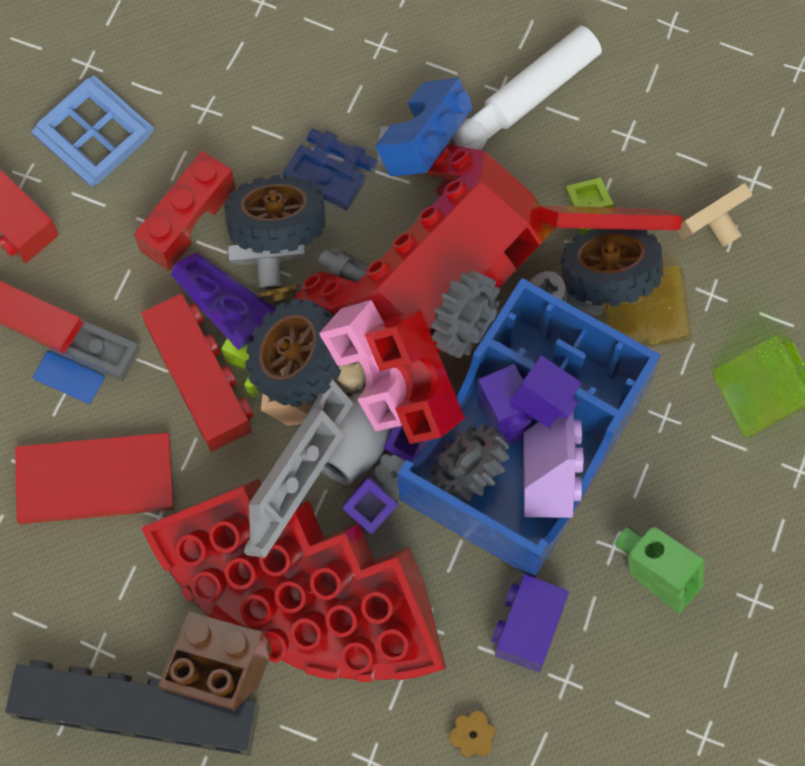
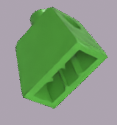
[615,526,705,615]

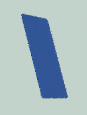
[33,351,105,404]

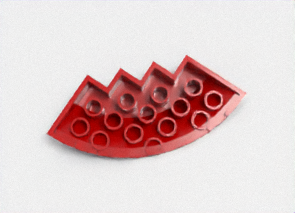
[141,478,446,682]

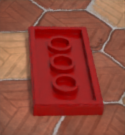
[15,433,174,524]

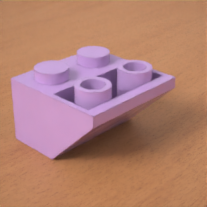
[523,412,583,518]

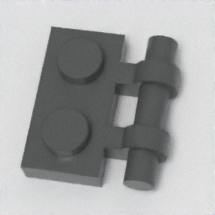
[318,247,369,283]

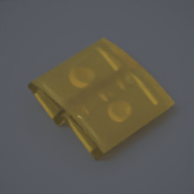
[606,265,692,346]

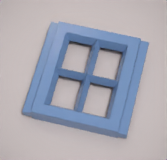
[31,75,154,188]

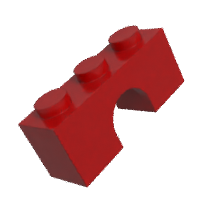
[134,151,236,271]
[365,309,465,444]

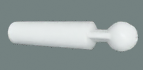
[452,26,602,150]

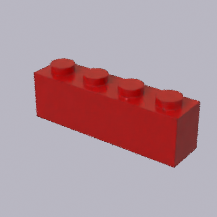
[0,170,59,264]
[141,293,254,452]

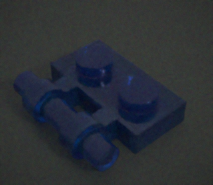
[282,128,377,211]

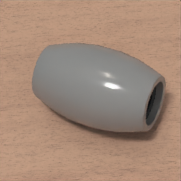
[321,388,392,485]

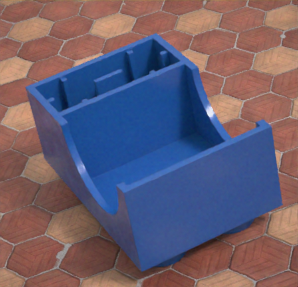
[398,278,661,578]

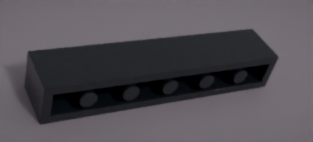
[5,660,259,756]

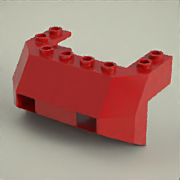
[294,144,556,353]

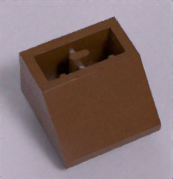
[158,611,273,711]

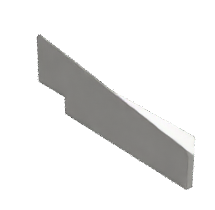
[244,380,354,558]

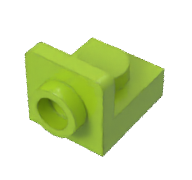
[566,177,614,235]

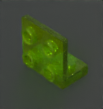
[713,334,805,437]

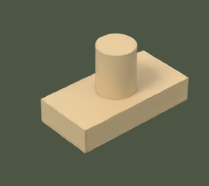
[677,183,753,247]

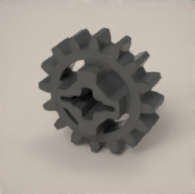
[431,270,500,358]
[429,423,510,503]

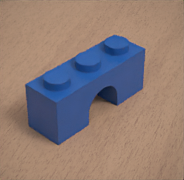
[375,77,473,176]

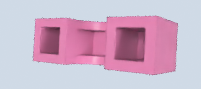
[319,300,406,432]

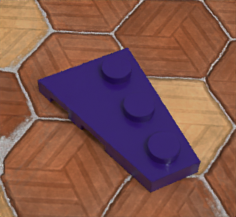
[171,252,276,351]

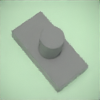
[228,244,306,289]

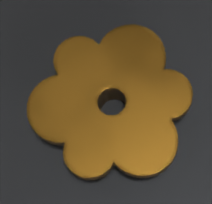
[257,284,300,302]
[449,711,496,758]

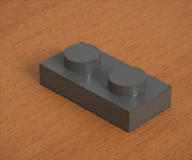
[55,320,140,381]

